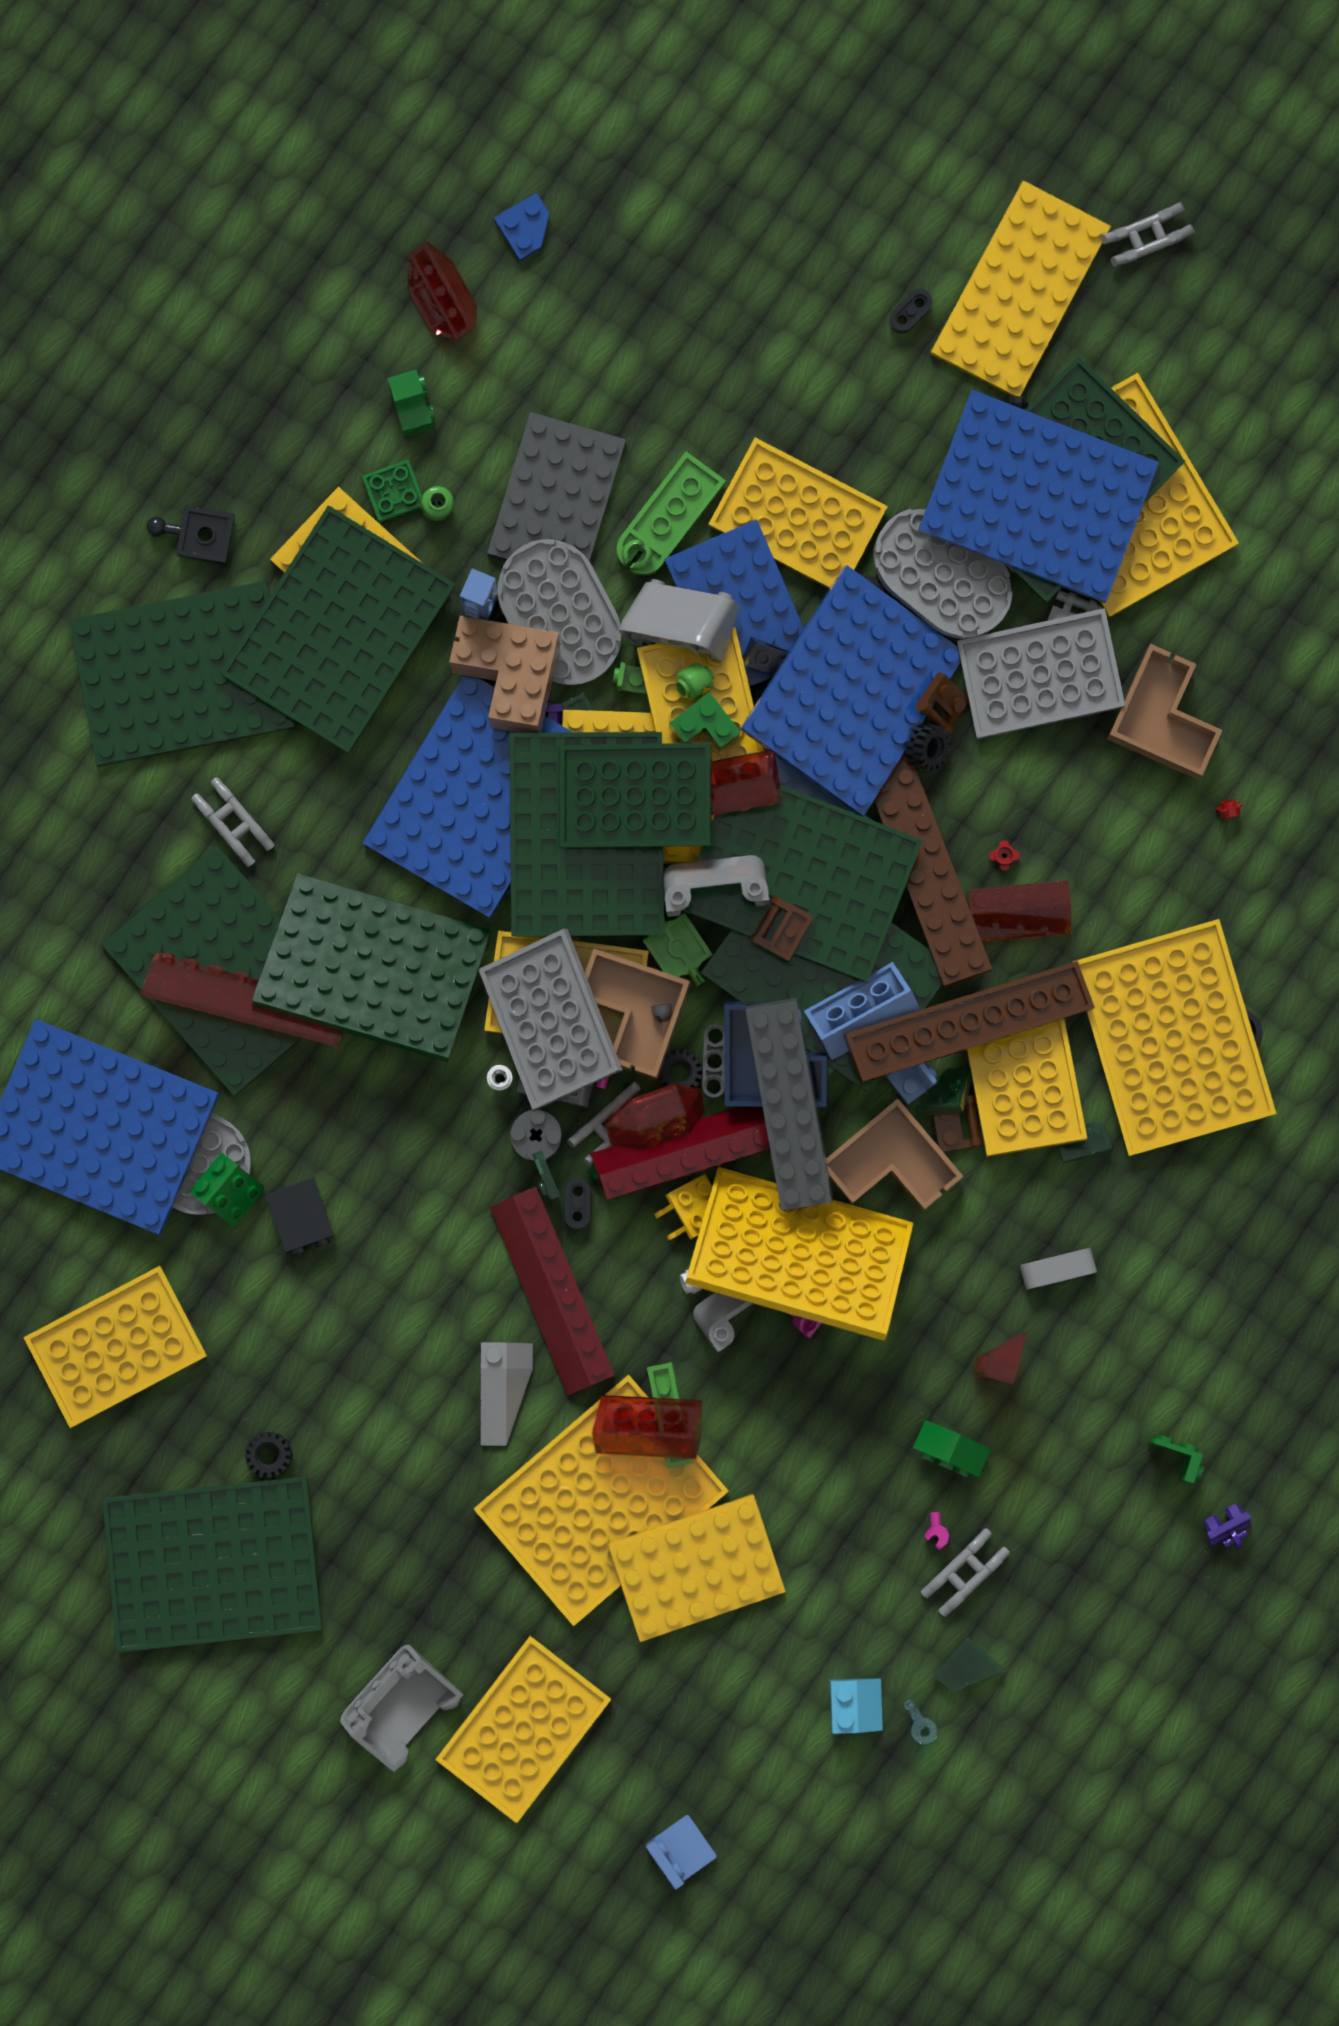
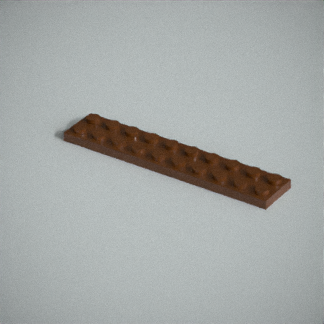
[873,747,992,988]
[843,961,1095,1084]

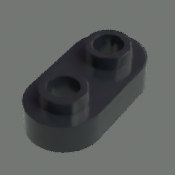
[889,289,932,333]
[565,1178,591,1230]

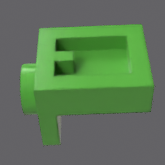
[613,662,647,695]

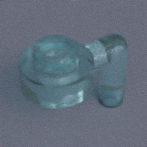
[904,1700,938,1745]

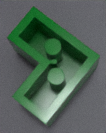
[387,370,436,437]
[668,692,741,752]
[913,1420,991,1478]

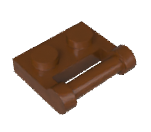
[916,672,969,736]
[749,895,814,962]
[930,1095,984,1152]

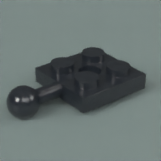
[146,506,235,565]

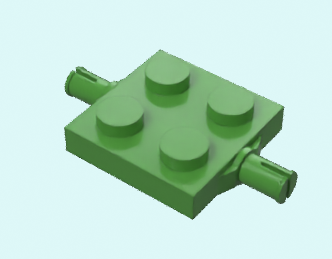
[643,913,713,987]

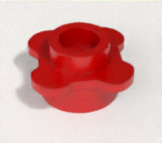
[1215,799,1243,819]
[989,841,1020,871]

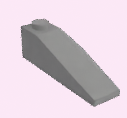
[481,1342,533,1446]

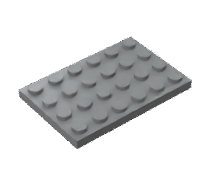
[957,608,1125,739]
[478,929,622,1110]

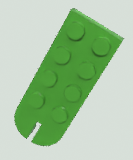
[617,451,726,576]

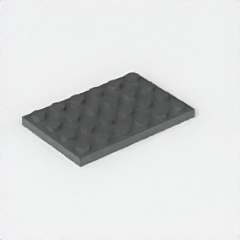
[487,412,626,562]

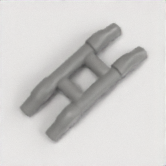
[1101,202,1195,267]
[191,777,275,867]
[567,1082,657,1167]
[921,1528,1010,1617]

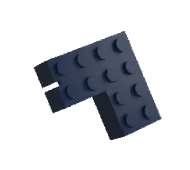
[724,1001,828,1107]

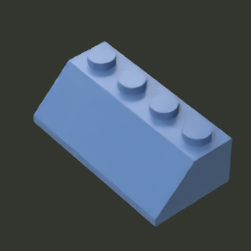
[804,962,920,1060]

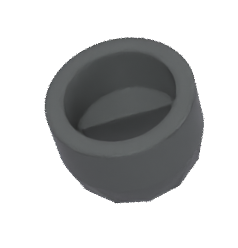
[651,1003,672,1022]

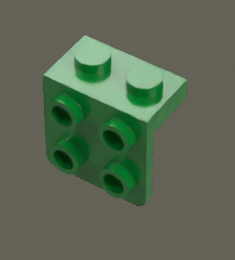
[189,1152,265,1226]
[1148,1435,1204,1484]

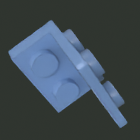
[885,1064,937,1106]
[646,1815,716,1890]

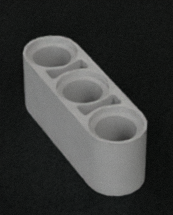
[1020,1248,1097,1290]

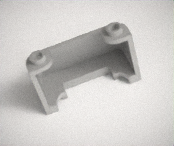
[619,579,740,662]
[663,855,769,917]
[693,1292,752,1353]
[340,1645,463,1772]

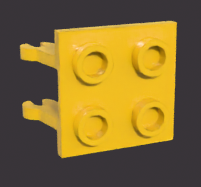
[654,1174,712,1241]

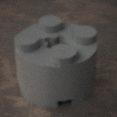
[510,1110,562,1162]

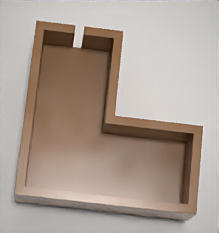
[449,616,561,733]
[1107,644,1222,780]
[585,948,691,1080]
[826,1099,964,1211]

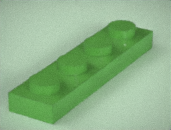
[647,1362,694,1468]

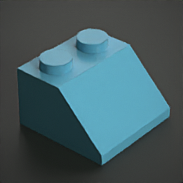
[829,1678,883,1734]

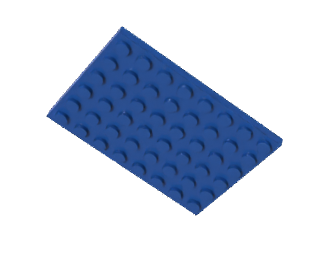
[918,390,1159,603]
[740,565,966,816]
[363,675,572,919]
[0,1019,220,1235]

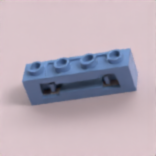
[460,568,498,621]

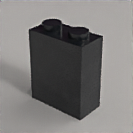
[265,1178,335,1256]

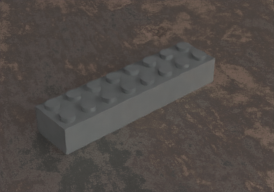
[746,998,833,1211]

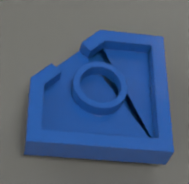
[494,193,550,262]

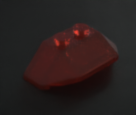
[407,241,477,341]
[605,1083,705,1150]

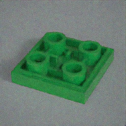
[362,459,422,524]

